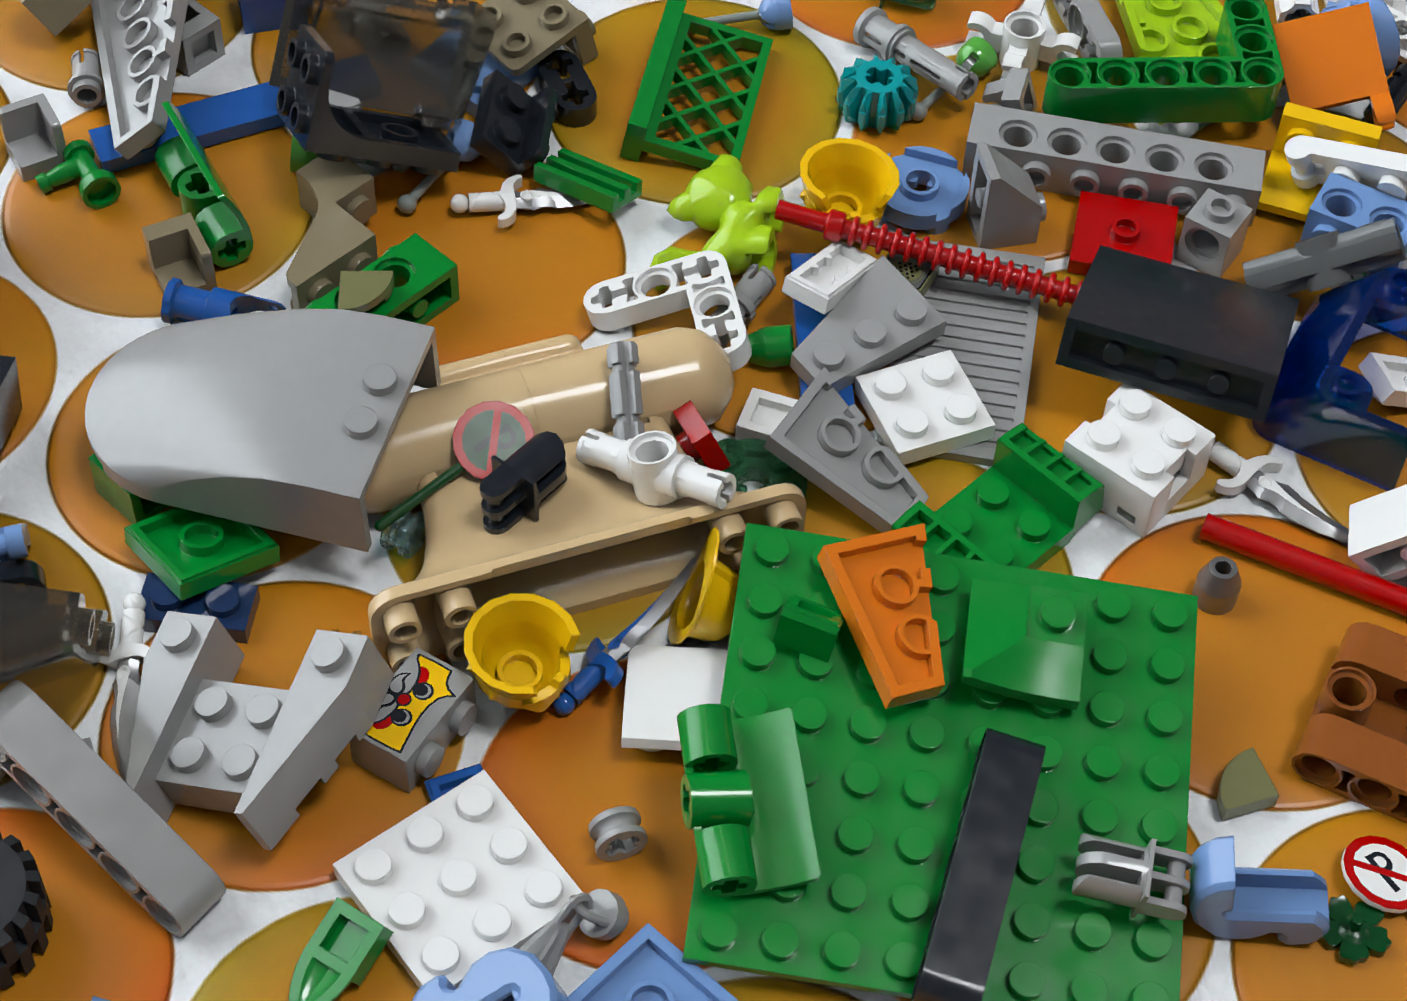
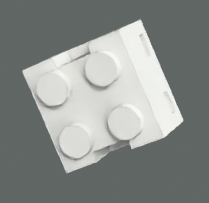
[1062,383,1216,538]

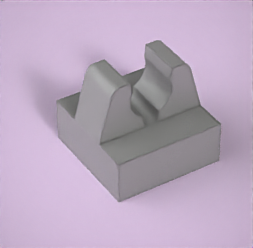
[982,68,1037,112]

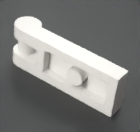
[1284,135,1407,201]

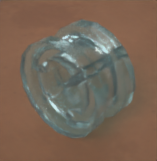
[380,503,426,559]

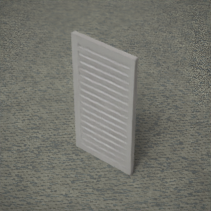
[876,238,1046,466]

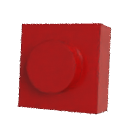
[673,400,731,471]

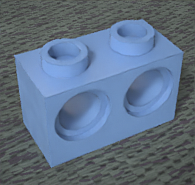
[1300,172,1407,281]

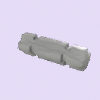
[607,341,645,440]

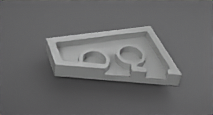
[790,255,947,392]
[764,367,929,533]

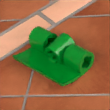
[155,101,253,267]
[677,703,821,897]

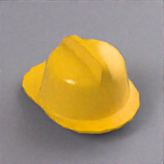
[668,527,739,645]

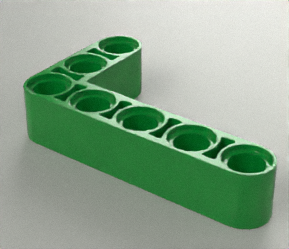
[1042,0,1284,123]

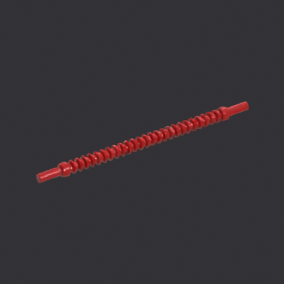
[774,200,1084,307]

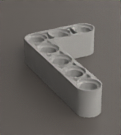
[0,680,226,937]

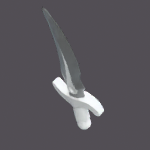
[450,174,588,228]
[1209,440,1349,542]
[95,593,150,781]

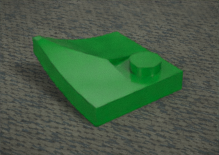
[961,578,1089,710]

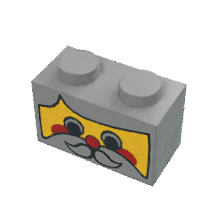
[349,647,478,794]

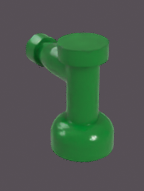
[34,140,121,209]

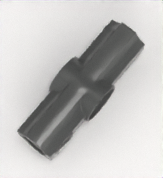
[1242,217,1407,296]

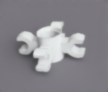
[965,0,1081,80]

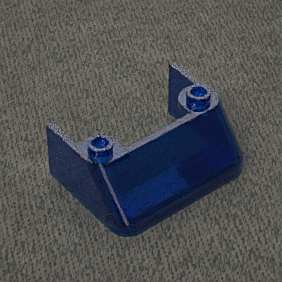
[1252,268,1407,491]

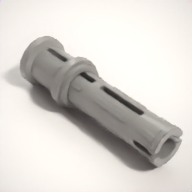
[853,6,979,101]

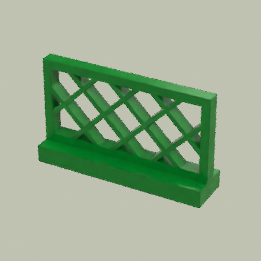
[620,0,773,169]

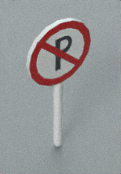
[1341,835,1407,914]

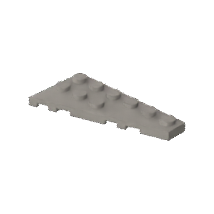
[91,0,189,160]

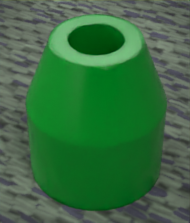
[748,324,794,368]

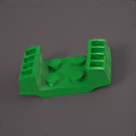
[890,423,1104,570]

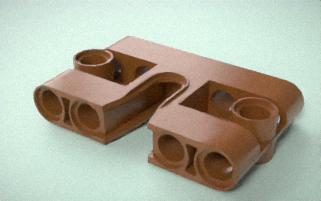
[1292,622,1407,823]

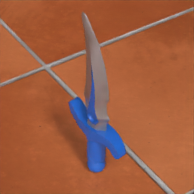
[553,557,696,715]

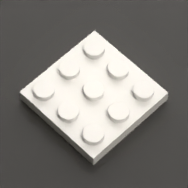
[332,770,583,989]

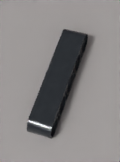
[911,728,1046,1001]

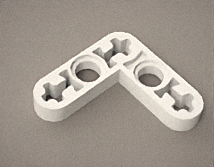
[583,250,752,371]

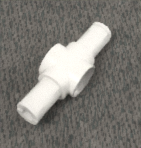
[576,428,736,509]

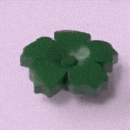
[1319,895,1392,965]

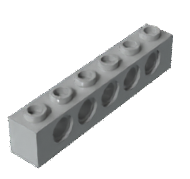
[962,102,1266,226]

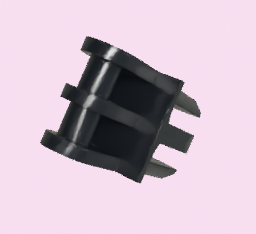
[479,431,567,535]

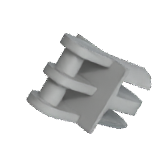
[1072,833,1193,921]

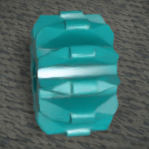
[837,54,919,134]

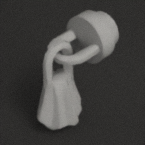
[519,889,629,976]

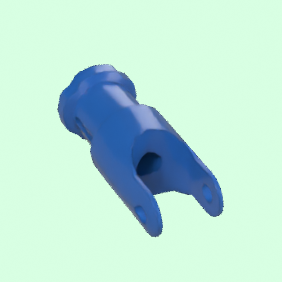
[161,277,286,324]

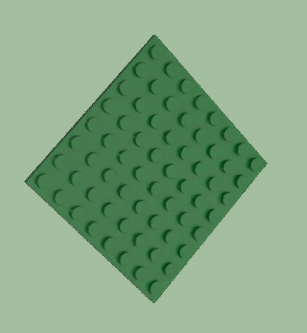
[682,523,1198,1001]

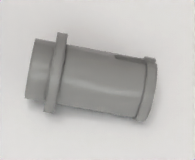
[67,48,106,108]

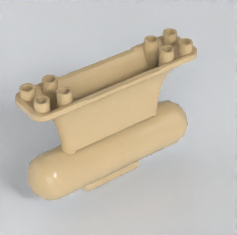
[364,327,807,674]

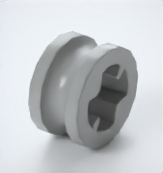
[588,806,648,861]

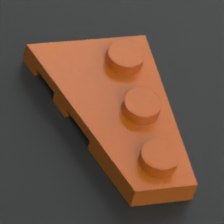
[817,523,945,709]

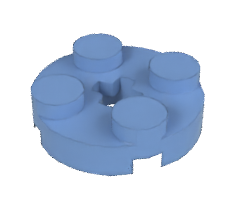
[881,146,970,235]

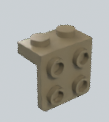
[461,0,598,76]

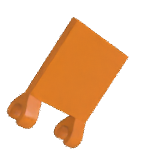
[1273,2,1396,131]

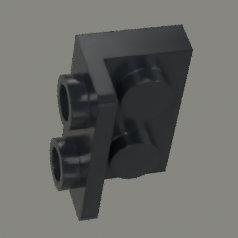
[470,69,558,177]

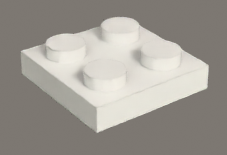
[854,350,996,465]

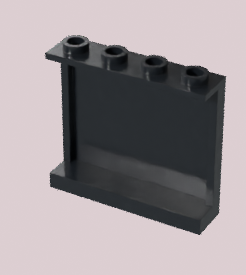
[1055,245,1300,423]

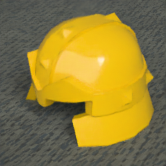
[799,138,899,240]
[464,593,581,712]

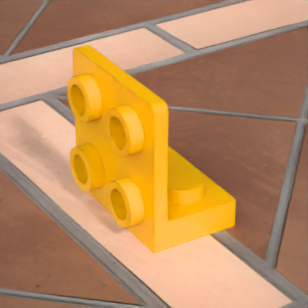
[1257,102,1383,222]

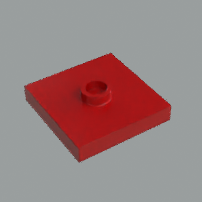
[1067,190,1179,275]

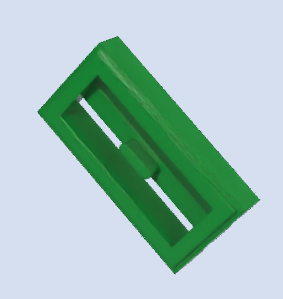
[533,148,643,213]

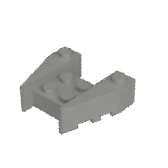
[125,611,394,850]

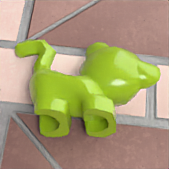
[650,154,785,291]

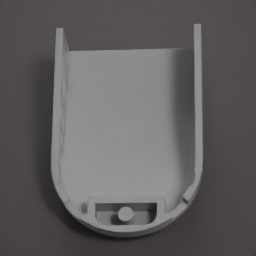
[85,308,441,552]

